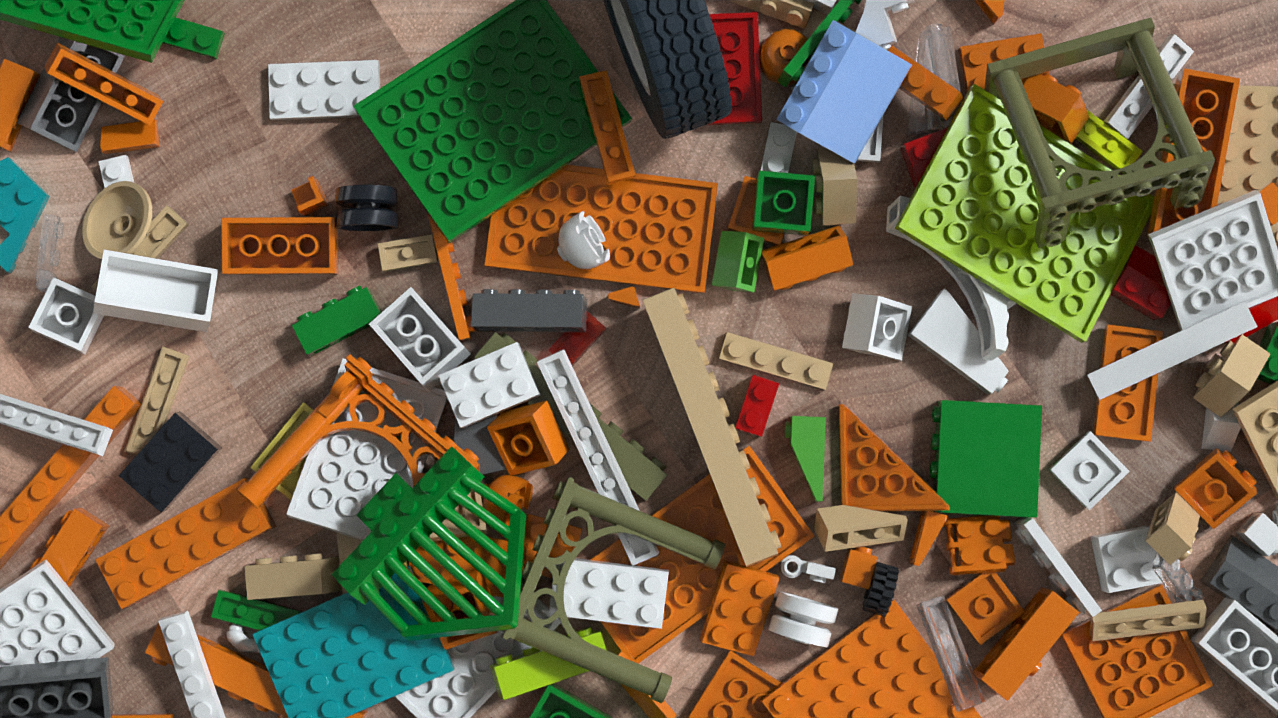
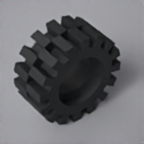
[862,562,899,617]

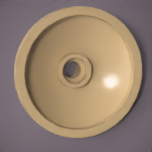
[82,181,152,260]

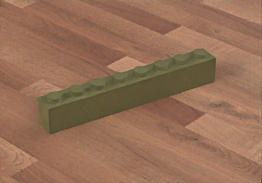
[474,332,667,500]

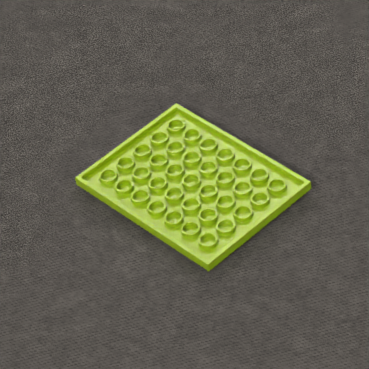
[895,84,1154,343]

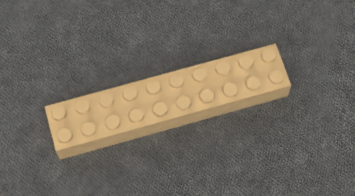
[643,288,781,567]

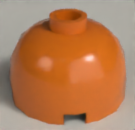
[760,29,809,86]
[481,475,533,526]

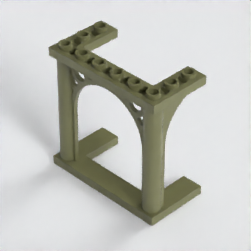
[984,17,1215,248]

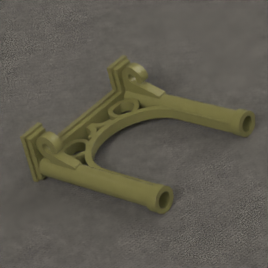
[500,477,725,703]

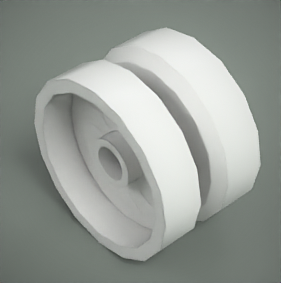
[768,591,838,647]

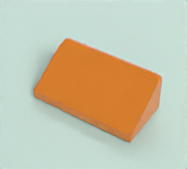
[100,119,160,154]

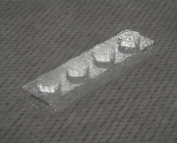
[916,595,985,712]

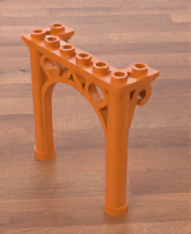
[236,354,480,509]

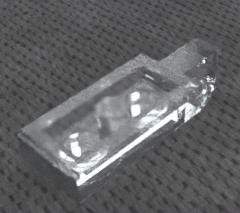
[1152,552,1205,603]

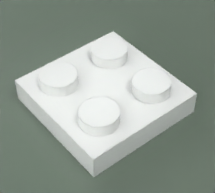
[1049,431,1130,510]

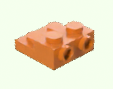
[1174,448,1257,529]

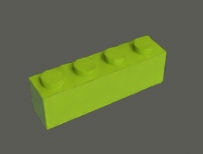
[489,627,606,700]

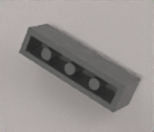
[471,289,587,332]

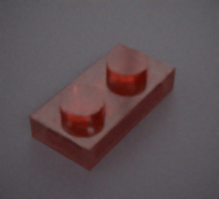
[548,311,607,367]

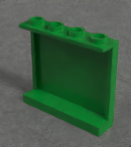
[929,400,1042,518]

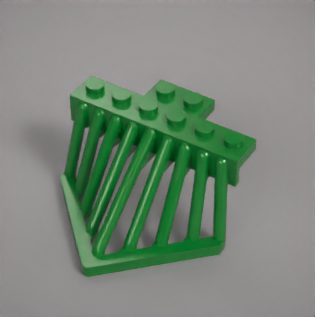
[331,446,526,641]

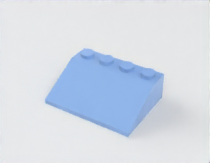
[776,20,912,163]

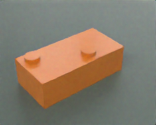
[222,217,338,275]
[972,587,1080,701]

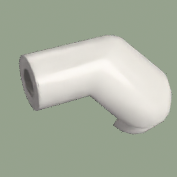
[226,623,260,653]

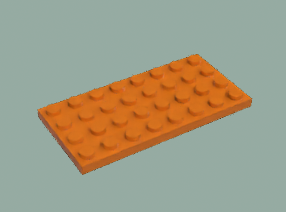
[485,165,718,293]
[590,445,815,664]

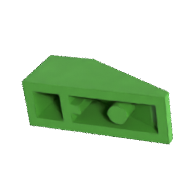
[784,416,826,501]

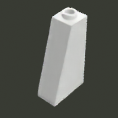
[908,289,1009,395]

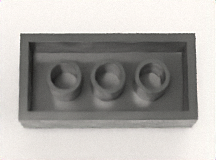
[0,657,113,718]

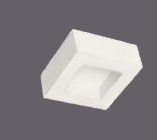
[98,155,134,188]

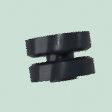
[335,184,398,232]

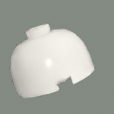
[557,211,610,269]

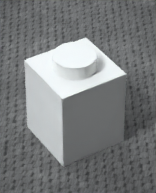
[1236,512,1278,556]

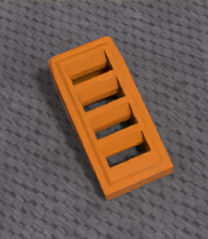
[909,511,947,566]

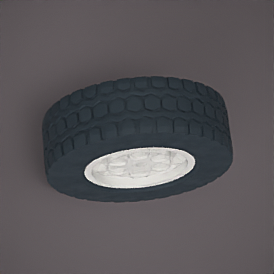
[603,0,732,139]

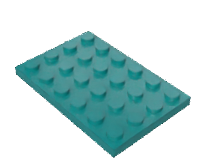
[252,565,455,718]

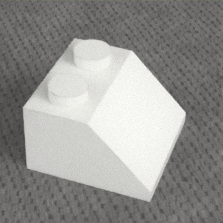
[842,293,912,361]

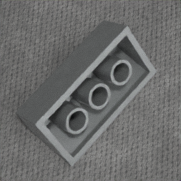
[17,37,125,152]
[1201,535,1278,634]

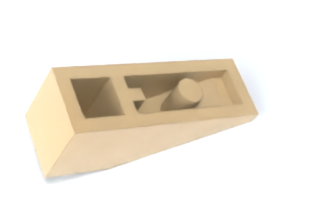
[814,505,908,552]

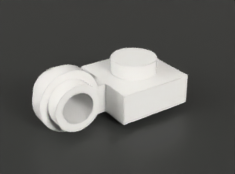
[780,555,836,583]

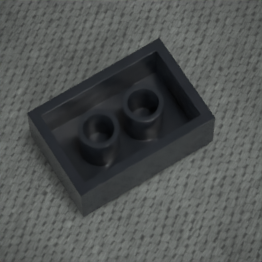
[119,411,222,513]

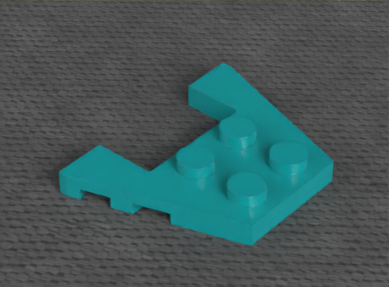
[0,157,50,273]

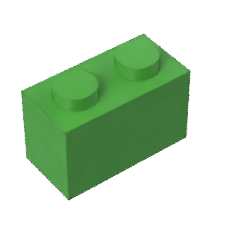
[712,231,764,292]

